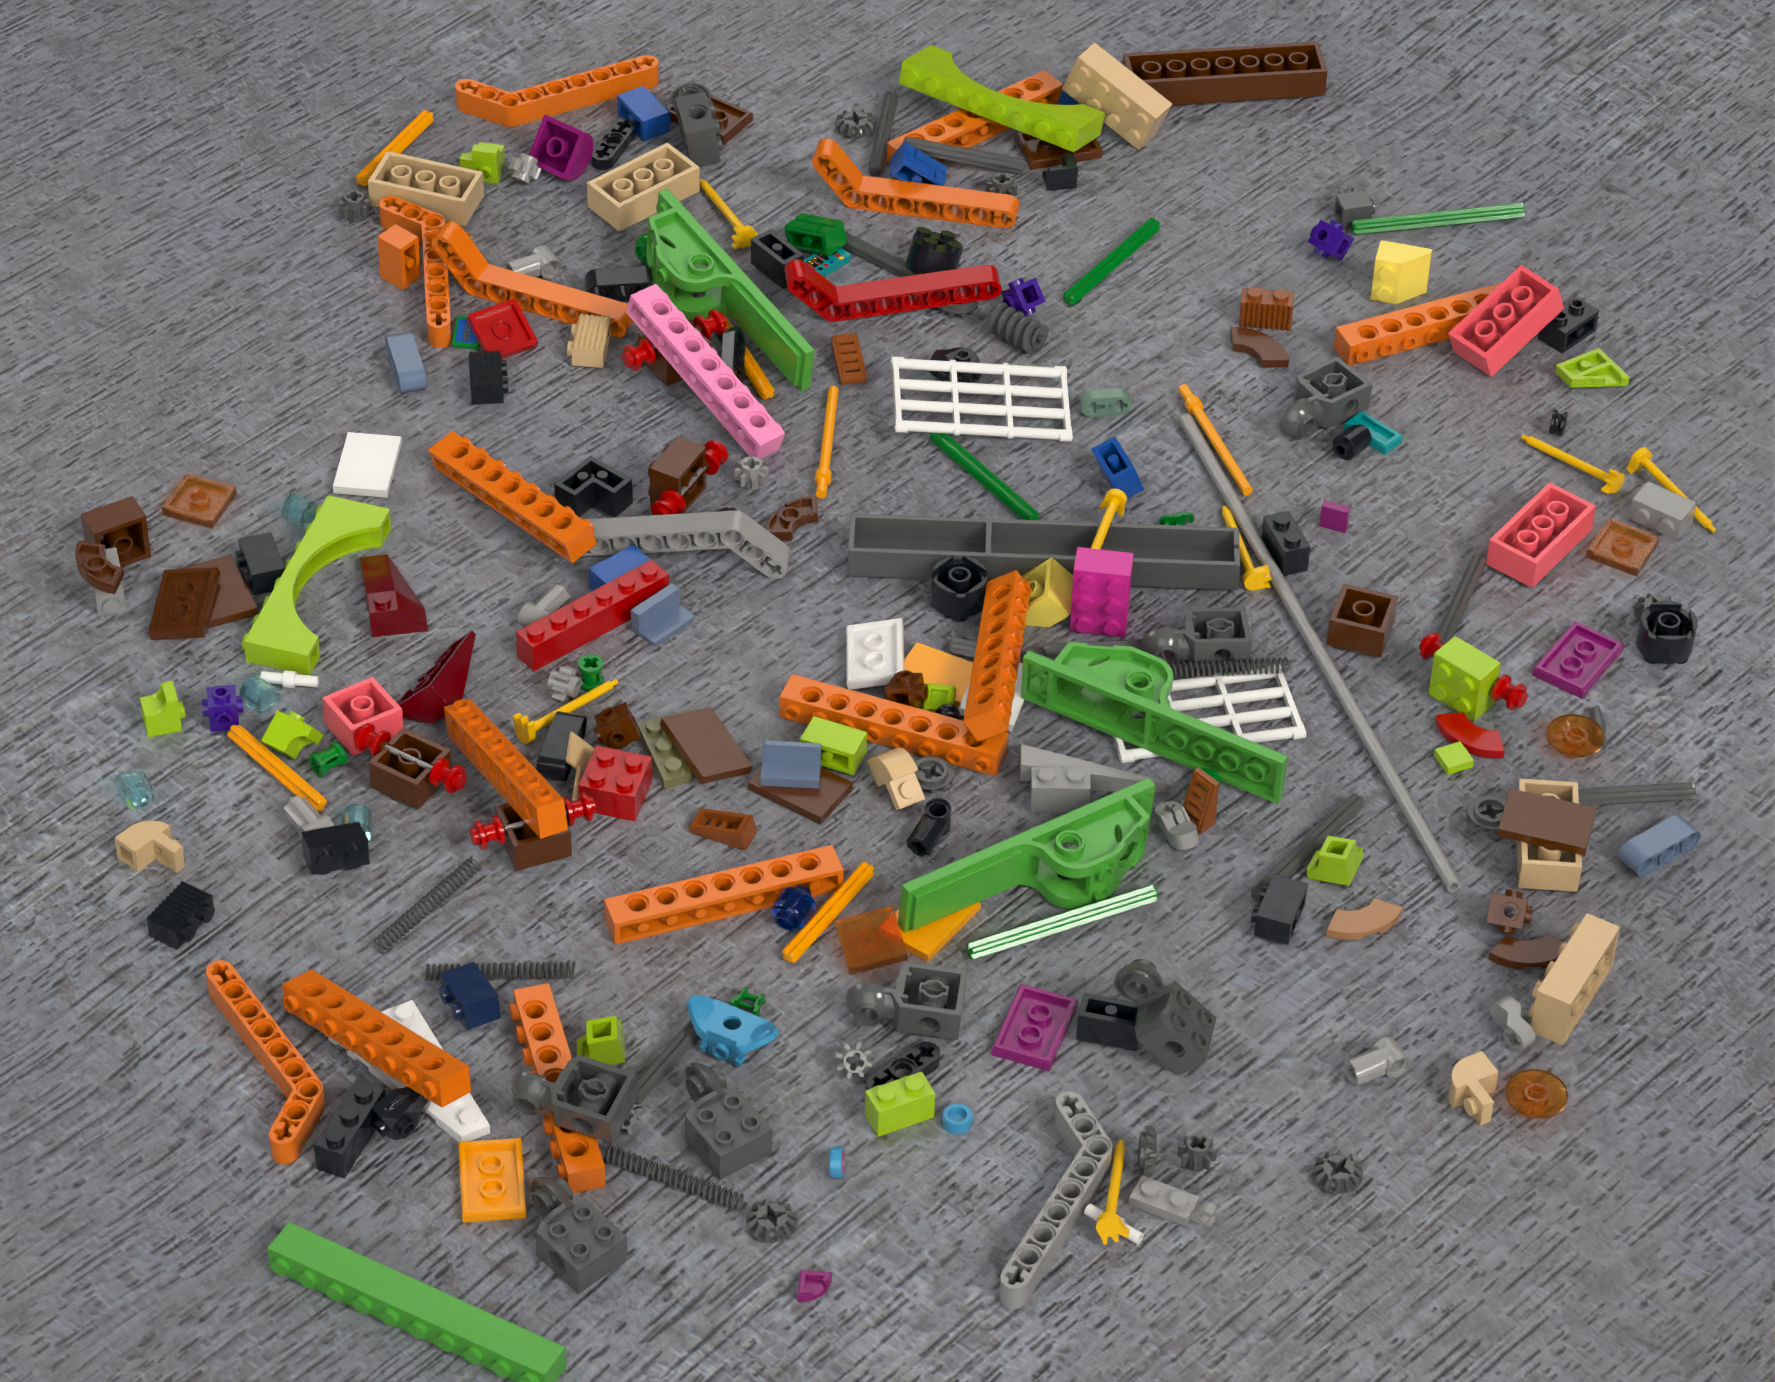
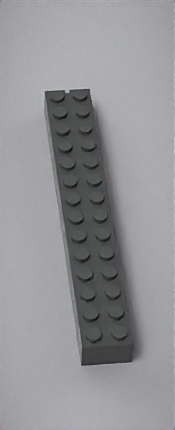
[848,513,1240,590]

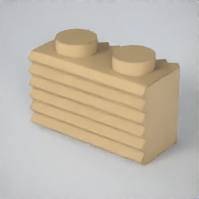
[567,313,611,368]

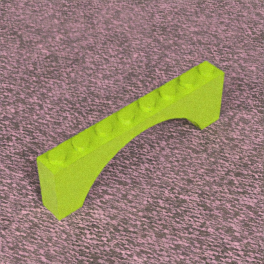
[898,45,1105,152]
[242,495,391,675]

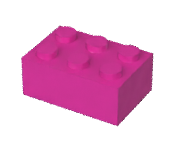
[1070,547,1134,638]

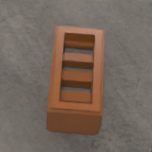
[831,333,867,385]
[1183,768,1219,834]
[688,808,757,850]

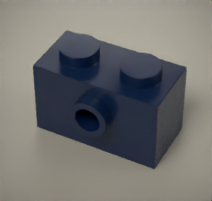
[439,962,501,1030]

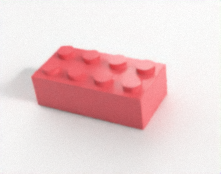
[1448,265,1564,377]
[1486,482,1596,588]

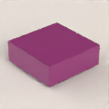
[1319,500,1351,533]

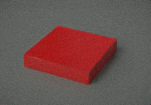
[467,298,538,360]

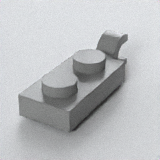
[1129,1175,1217,1228]

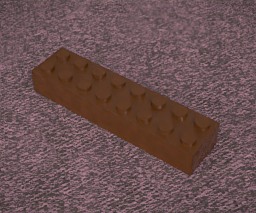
[1122,42,1328,105]

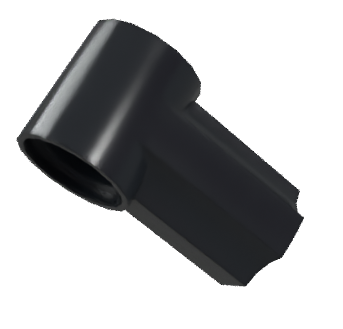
[907,798,951,858]

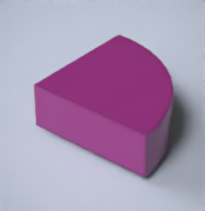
[797,1270,832,1302]

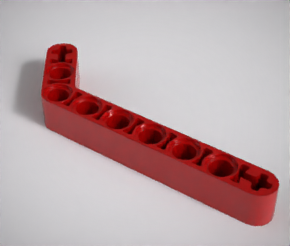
[784,259,1002,322]

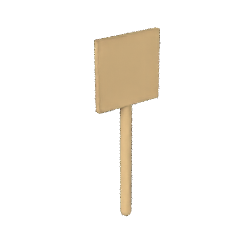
[566,732,594,801]

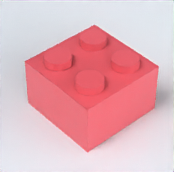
[322,677,403,756]

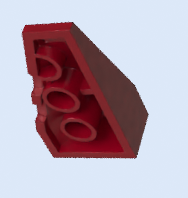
[360,554,428,637]
[397,630,476,724]

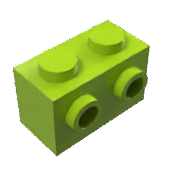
[800,716,867,775]
[865,1071,935,1137]

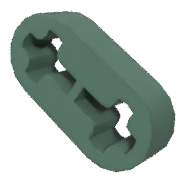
[1079,388,1132,417]

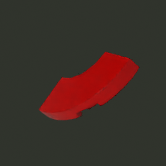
[1435,713,1505,758]

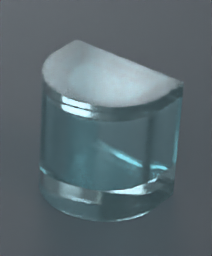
[281,493,316,528]
[239,675,281,714]
[115,771,153,809]
[342,804,372,840]

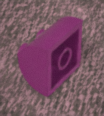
[529,114,593,181]

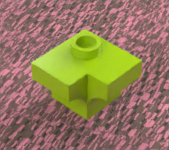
[460,142,505,184]
[140,681,186,738]
[261,710,323,760]
[1306,836,1364,886]
[576,1016,625,1065]

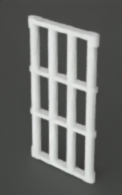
[890,356,1073,442]
[1112,665,1306,764]

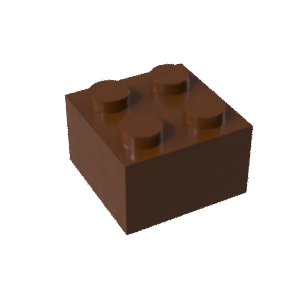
[81,496,151,567]
[1326,583,1398,657]

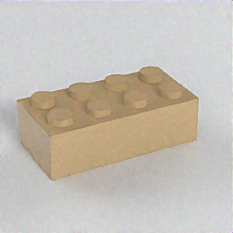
[1062,42,1172,150]
[587,143,700,232]
[368,151,484,226]
[1516,779,1582,892]
[1528,913,1620,1045]

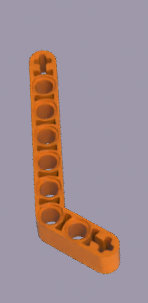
[455,55,659,127]
[812,138,1020,228]
[379,196,452,348]
[432,221,634,338]
[206,960,325,1164]

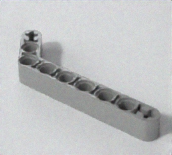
[581,511,791,579]
[999,1091,1113,1309]

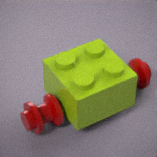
[1419,632,1528,721]

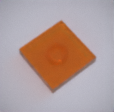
[162,473,237,529]
[1586,517,1660,577]
[834,906,908,975]

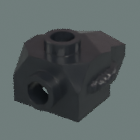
[929,347,981,383]
[371,1087,430,1140]

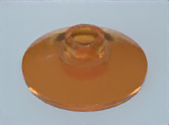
[1547,714,1605,757]
[1505,1069,1568,1119]

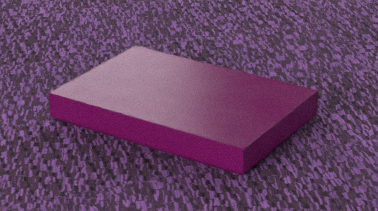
[1532,621,1624,699]
[991,984,1078,1071]

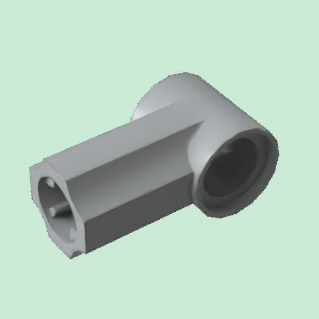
[506,245,562,279]
[518,584,571,627]
[284,796,334,842]
[1344,1037,1411,1085]

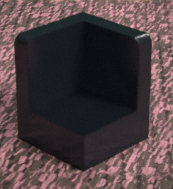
[1042,152,1078,191]

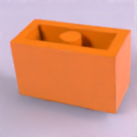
[377,224,421,290]

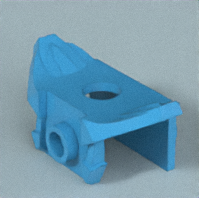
[686,995,780,1068]

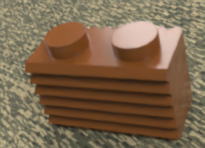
[1239,287,1294,331]

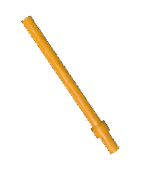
[1178,384,1253,496]
[815,386,839,499]

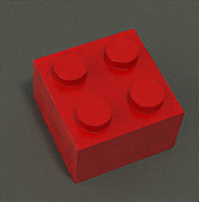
[578,745,652,822]

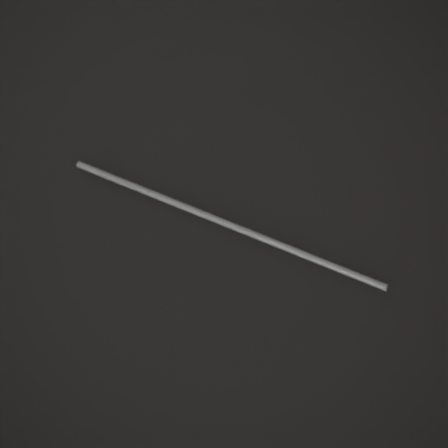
[1179,414,1461,892]

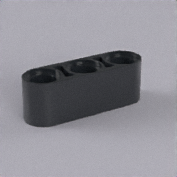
[585,266,654,302]
[536,711,587,782]

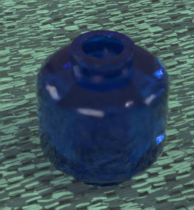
[772,885,816,931]

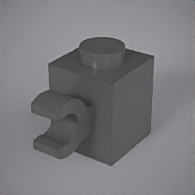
[1334,186,1375,229]

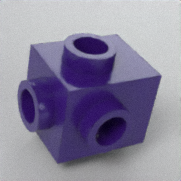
[1308,219,1354,261]
[1001,278,1046,317]
[202,684,244,732]

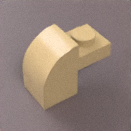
[867,747,925,811]
[115,821,185,873]
[1448,1051,1498,1126]

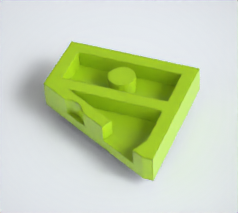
[1555,348,1629,388]

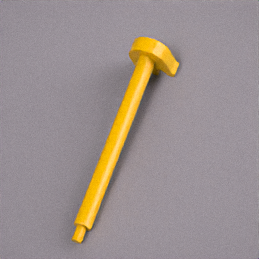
[700,179,758,250]
[1521,434,1625,494]
[1626,447,1716,533]
[1091,489,1127,549]
[1222,506,1272,591]
[512,679,618,744]
[1096,1139,1129,1245]

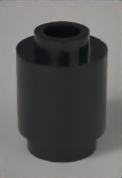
[1333,424,1372,460]

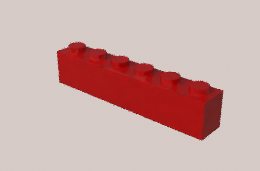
[516,560,669,672]

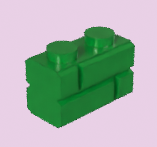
[784,213,847,256]

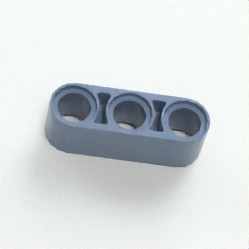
[385,332,427,393]
[1618,814,1701,877]

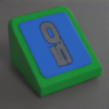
[452,315,480,350]

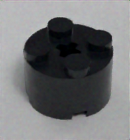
[905,227,963,274]
[931,556,988,622]
[1636,601,1698,664]

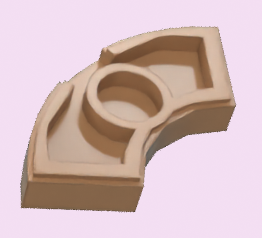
[1326,898,1403,940]

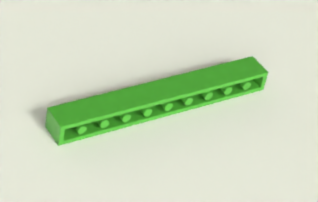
[267,1222,566,1382]

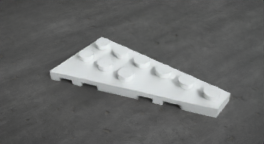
[328,1000,490,1142]

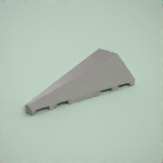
[1019,744,1166,792]

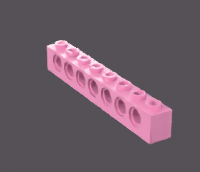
[626,284,785,459]

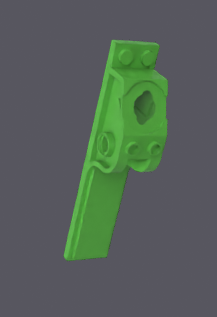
[645,189,815,391]
[1021,642,1288,804]
[898,778,1156,933]

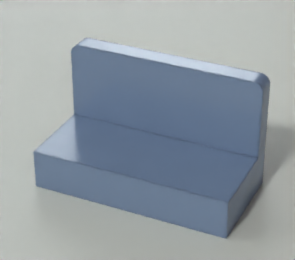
[631,583,694,646]
[761,740,821,789]

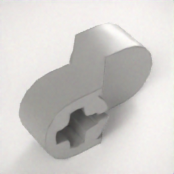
[1154,801,1200,850]
[1490,995,1535,1052]

